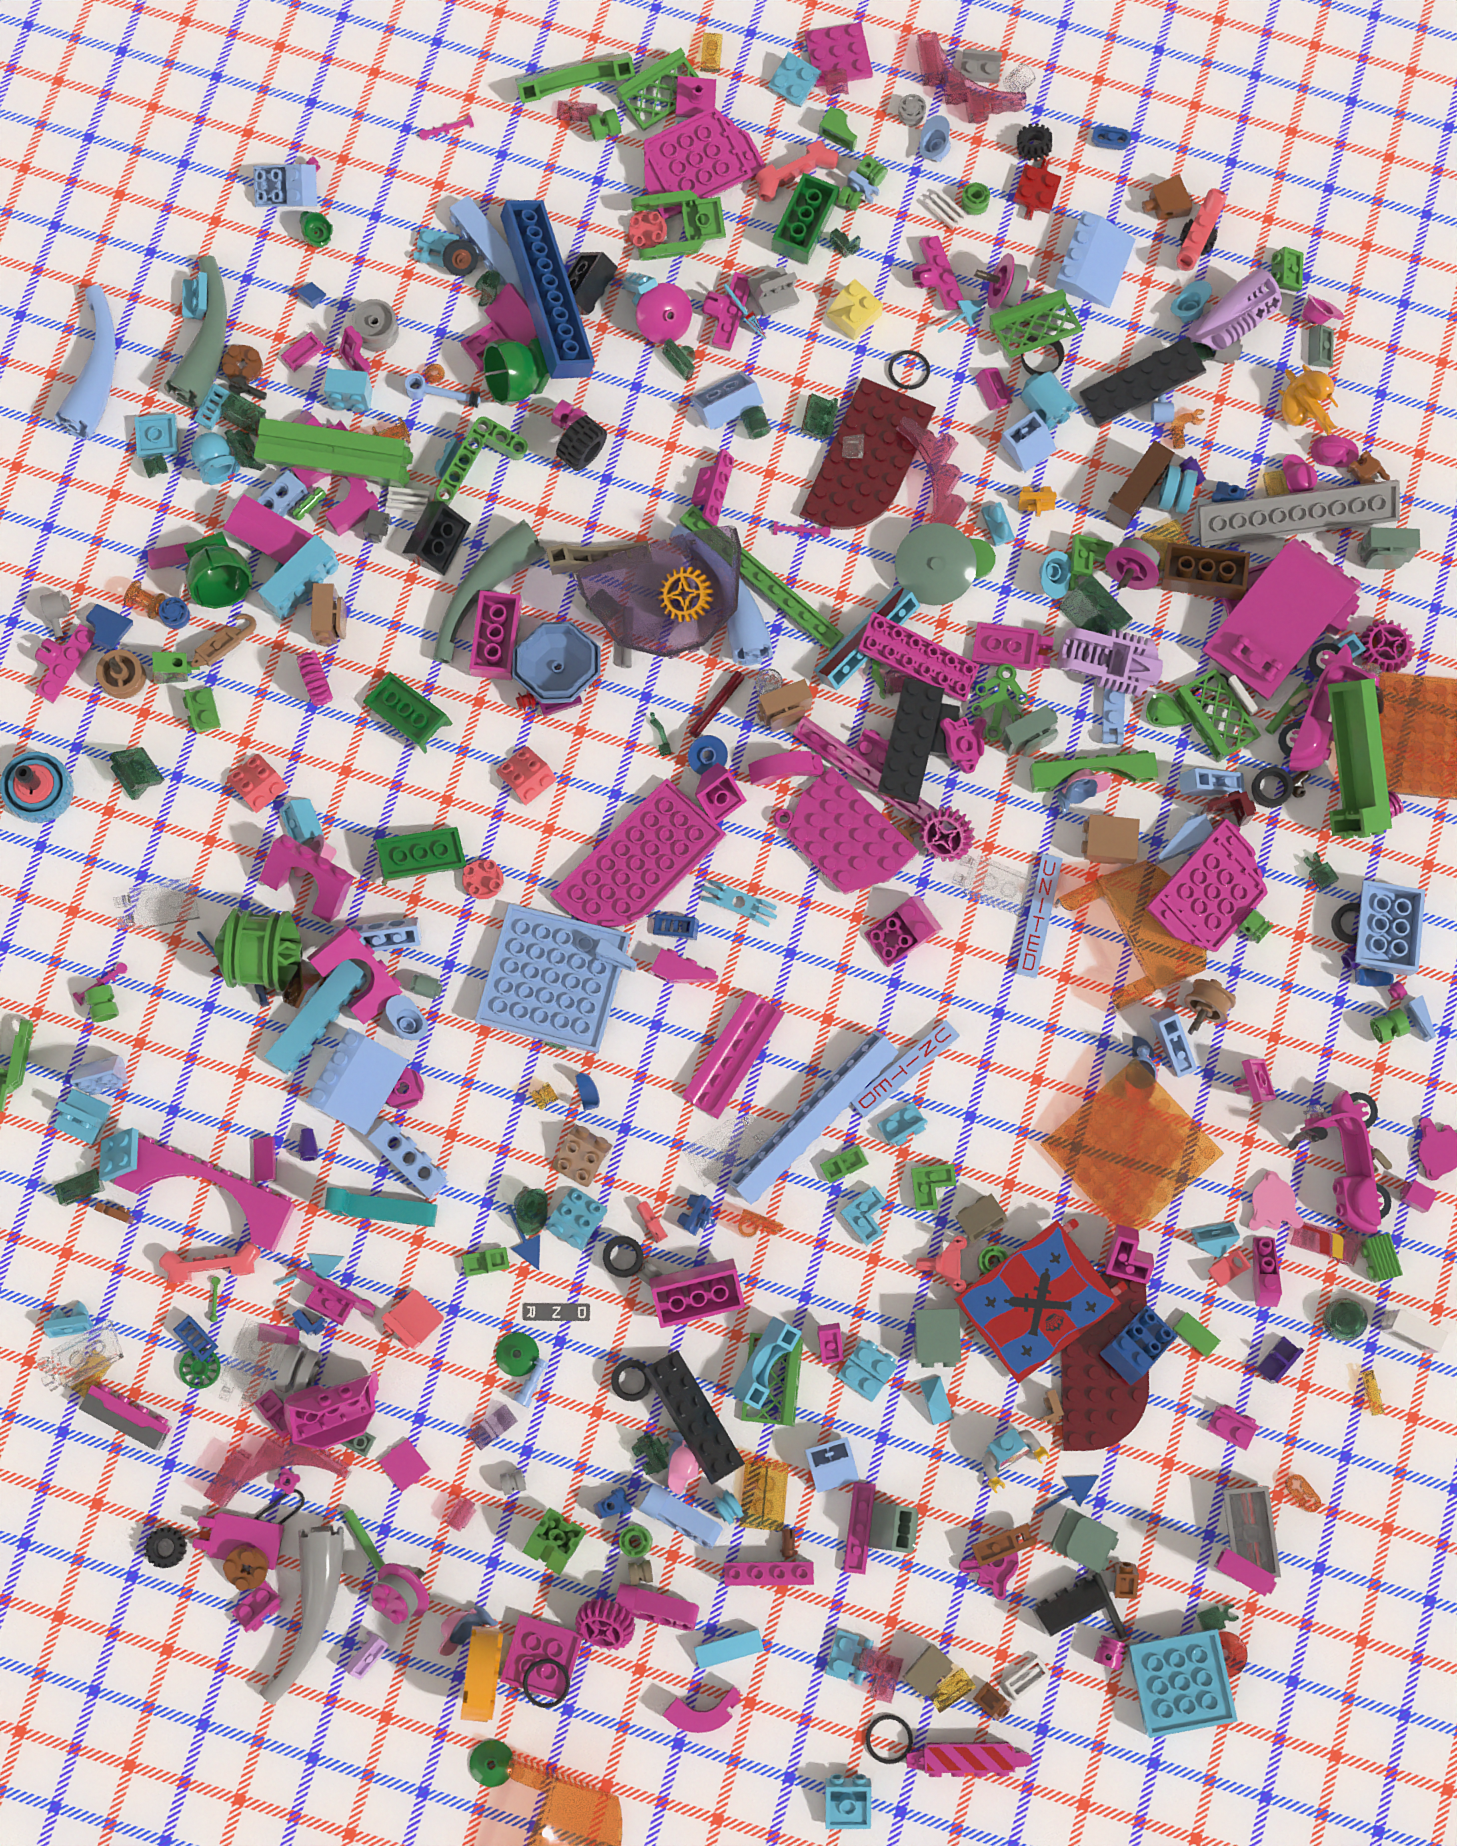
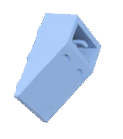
[253,164,317,207]
[70,1055,128,1095]

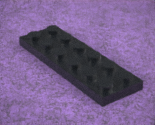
[1079,337,1206,428]
[876,678,945,805]
[643,1350,745,1485]

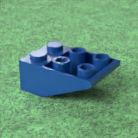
[1099,1305,1178,1385]

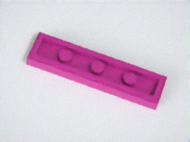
[843,1482,876,1575]

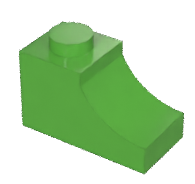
[818,106,857,152]

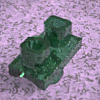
[631,1433,670,1475]

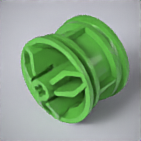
[214,907,303,992]

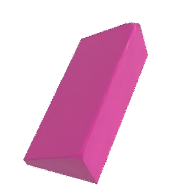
[975,368,1013,410]
[148,542,190,570]
[253,1136,276,1182]

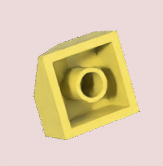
[826,279,883,341]

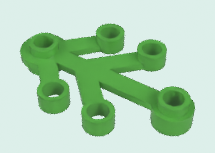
[971,664,1028,742]

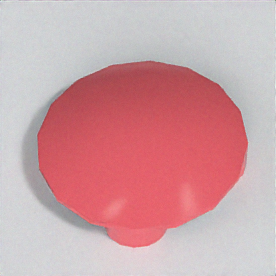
[629,211,667,249]
[462,859,504,899]

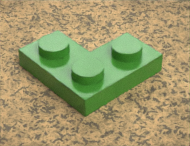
[1070,534,1113,577]
[911,1164,957,1212]

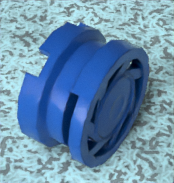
[159,597,190,630]

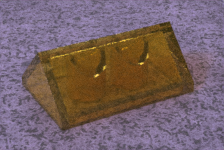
[739,1460,789,1531]

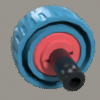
[0,751,74,823]

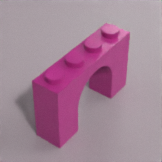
[291,468,379,536]
[259,834,354,923]
[307,925,403,1025]

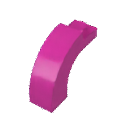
[748,751,824,785]
[663,1685,741,1733]

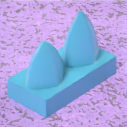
[981,502,1015,547]
[44,1301,93,1339]

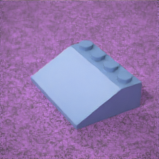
[1054,210,1136,309]
[1355,880,1425,976]
[305,1028,409,1135]

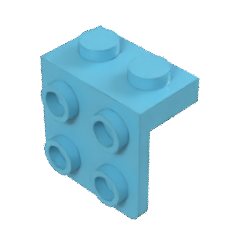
[546,1188,608,1251]

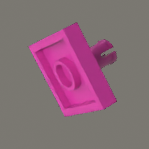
[675,76,717,118]
[1233,1059,1277,1103]

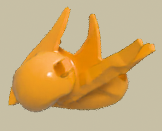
[1278,364,1338,435]

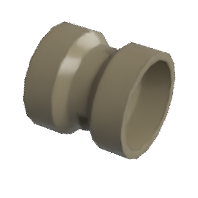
[628,1560,653,1586]

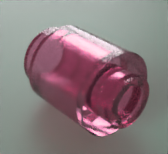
[445,1497,477,1532]

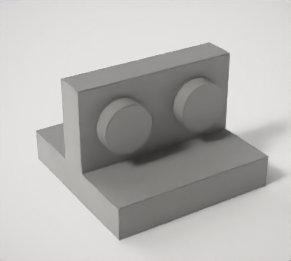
[747,266,800,317]

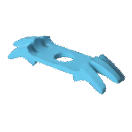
[701,880,777,927]

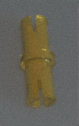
[1360,1370,1386,1416]

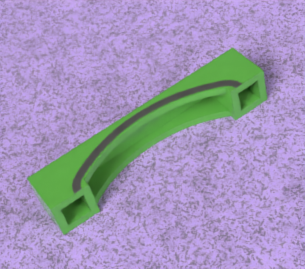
[515,52,635,104]

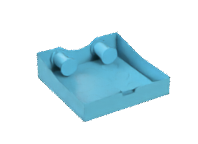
[1127,1628,1238,1738]

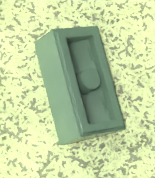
[1308,325,1334,367]

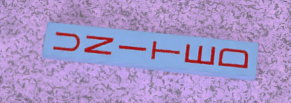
[1016,854,1063,979]
[850,1020,960,1118]

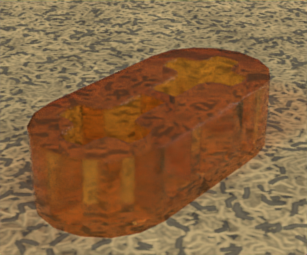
[1285,1474,1321,1513]

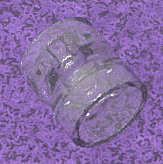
[755,668,783,698]

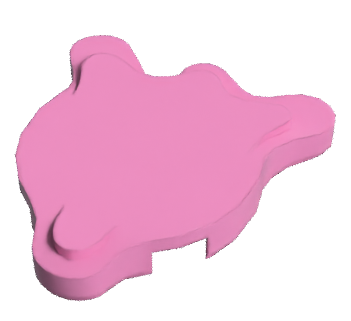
[1248,1171,1304,1231]

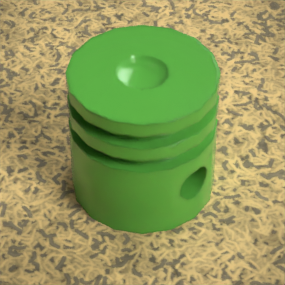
[856,155,888,187]
[1238,909,1274,944]

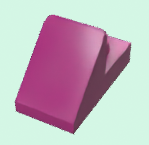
[817,1323,844,1364]

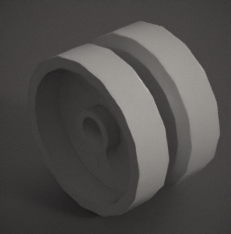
[352,299,399,352]
[275,1343,322,1394]

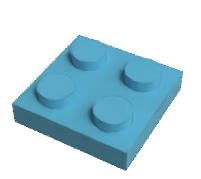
[768,51,822,107]
[134,413,179,458]
[99,1127,139,1182]

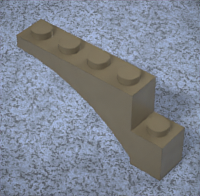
[546,540,652,580]

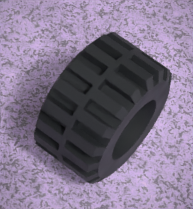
[556,415,607,471]

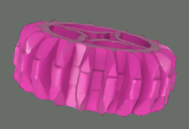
[1360,619,1415,675]
[297,651,333,706]
[918,806,975,862]
[575,1597,635,1651]

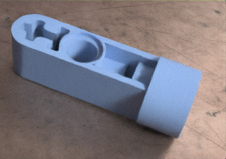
[638,1483,723,1549]

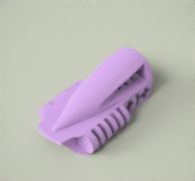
[1185,268,1282,350]
[1057,628,1163,697]

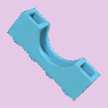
[731,1316,802,1410]

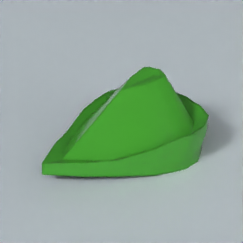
[1146,693,1192,728]

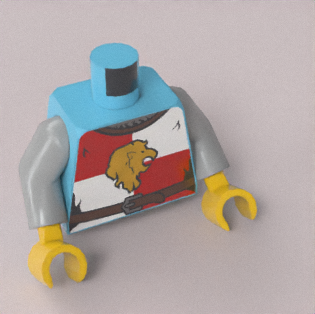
[982,1428,1050,1493]

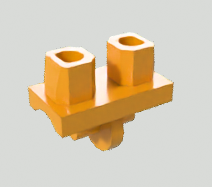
[1018,486,1057,517]

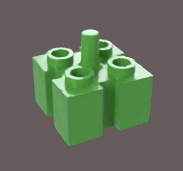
[522,1507,587,1575]

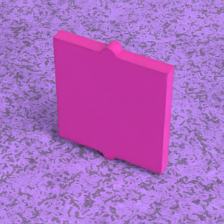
[379,1439,431,1492]

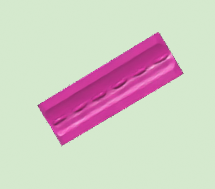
[858,612,980,702]
[682,991,785,1120]

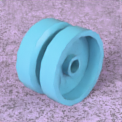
[1158,465,1198,515]

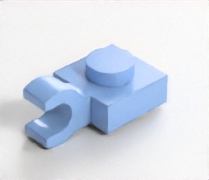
[847,170,880,204]

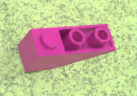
[650,948,718,984]
[1253,1237,1282,1307]

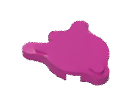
[940,717,987,774]
[1417,1118,1457,1181]
[959,1536,1019,1600]

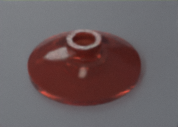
[1219,1631,1248,1678]

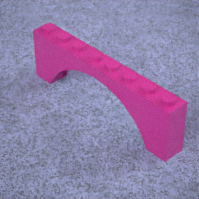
[113,1136,296,1252]

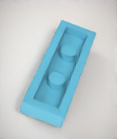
[621,272,658,294]

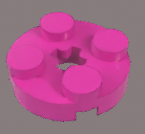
[386,1067,425,1110]

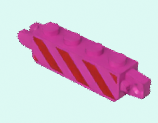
[906,1742,1032,1777]

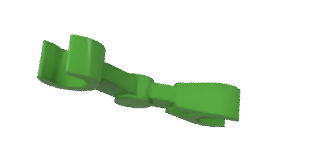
[871,658,893,700]

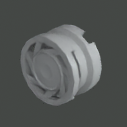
[898,94,926,127]

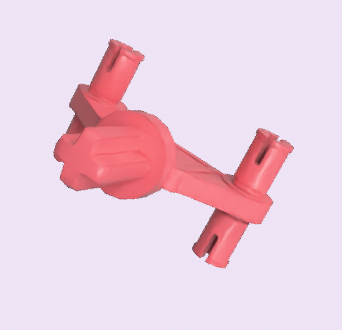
[916,1236,967,1293]

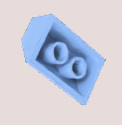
[689,371,764,430]

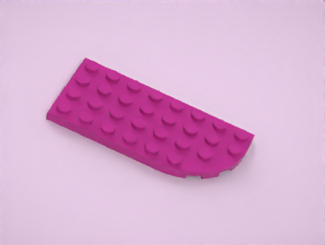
[550,778,727,927]

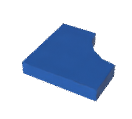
[86,604,133,651]

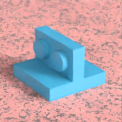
[53,1088,112,1145]

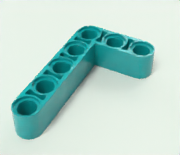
[324,1187,438,1227]

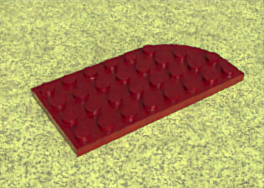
[799,377,936,530]
[1060,1275,1149,1451]

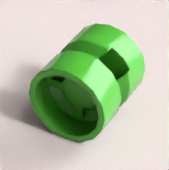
[588,108,622,142]
[84,985,119,1023]
[1370,1008,1411,1044]

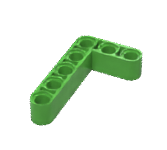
[434,416,528,506]

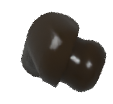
[1292,771,1311,798]

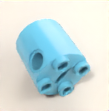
[1020,371,1079,431]

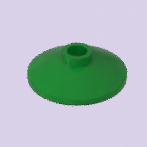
[496,1333,539,1377]
[469,1740,515,1787]

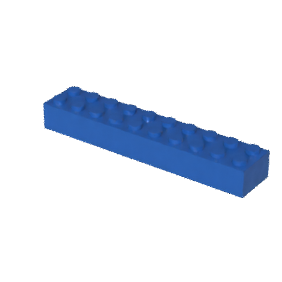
[500,200,595,379]

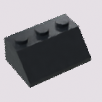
[567,252,618,315]
[402,501,471,576]
[1032,1577,1110,1637]

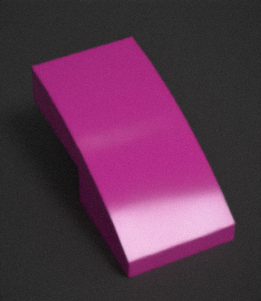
[254,1389,289,1439]

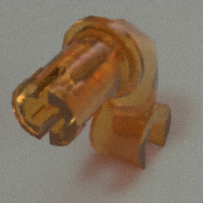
[1169,409,1206,449]

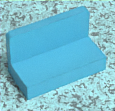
[279,799,324,844]

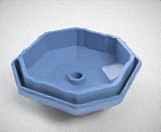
[512,621,601,703]

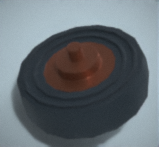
[442,239,478,276]

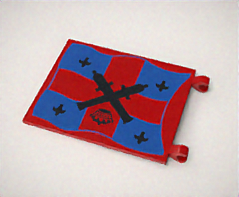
[954,1218,1127,1384]

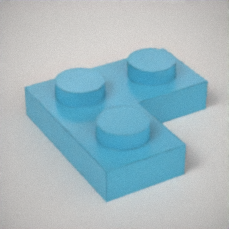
[840,1186,887,1247]

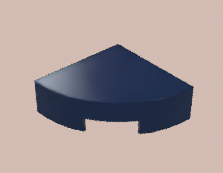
[254,984,270,1007]
[1132,1036,1155,1058]

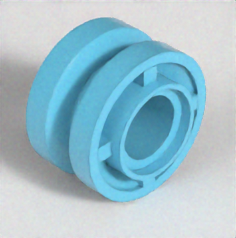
[712,1489,744,1525]

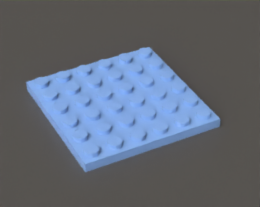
[475,904,631,1054]

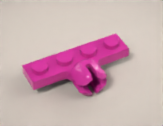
[912,236,964,311]
[702,271,751,352]
[35,624,95,704]

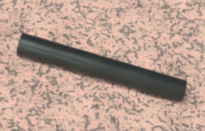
[1092,1573,1128,1639]

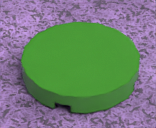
[969,539,996,579]

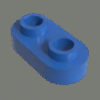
[1091,126,1131,150]

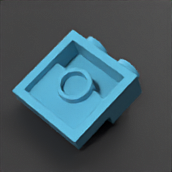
[836,1339,898,1402]
[825,1774,872,1829]

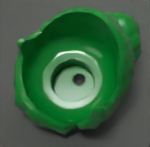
[299,211,333,248]

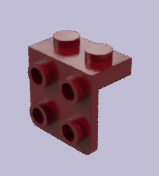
[1200,790,1256,827]

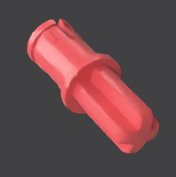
[636,1201,668,1243]

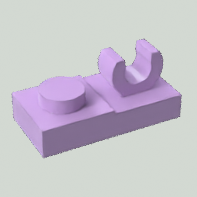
[344,1631,390,1680]

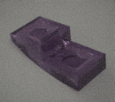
[468,1404,518,1451]

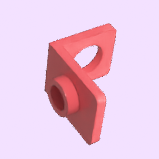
[1208,1249,1251,1288]

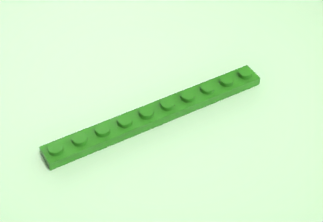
[680,505,844,651]

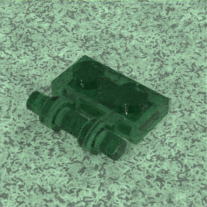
[224,429,267,471]

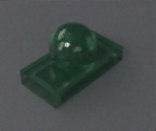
[662,338,696,381]

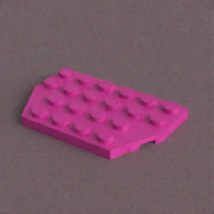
[644,107,766,220]
[786,766,919,895]
[1144,819,1268,952]

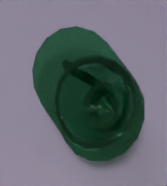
[514,1186,548,1236]

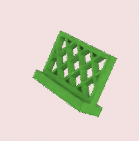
[616,47,700,131]
[989,289,1082,358]
[1173,668,1262,763]
[741,1333,804,1427]

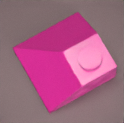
[695,763,747,824]

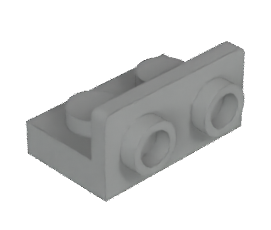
[960,48,1002,84]

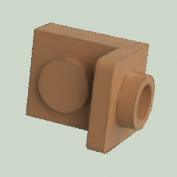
[1040,1389,1064,1424]

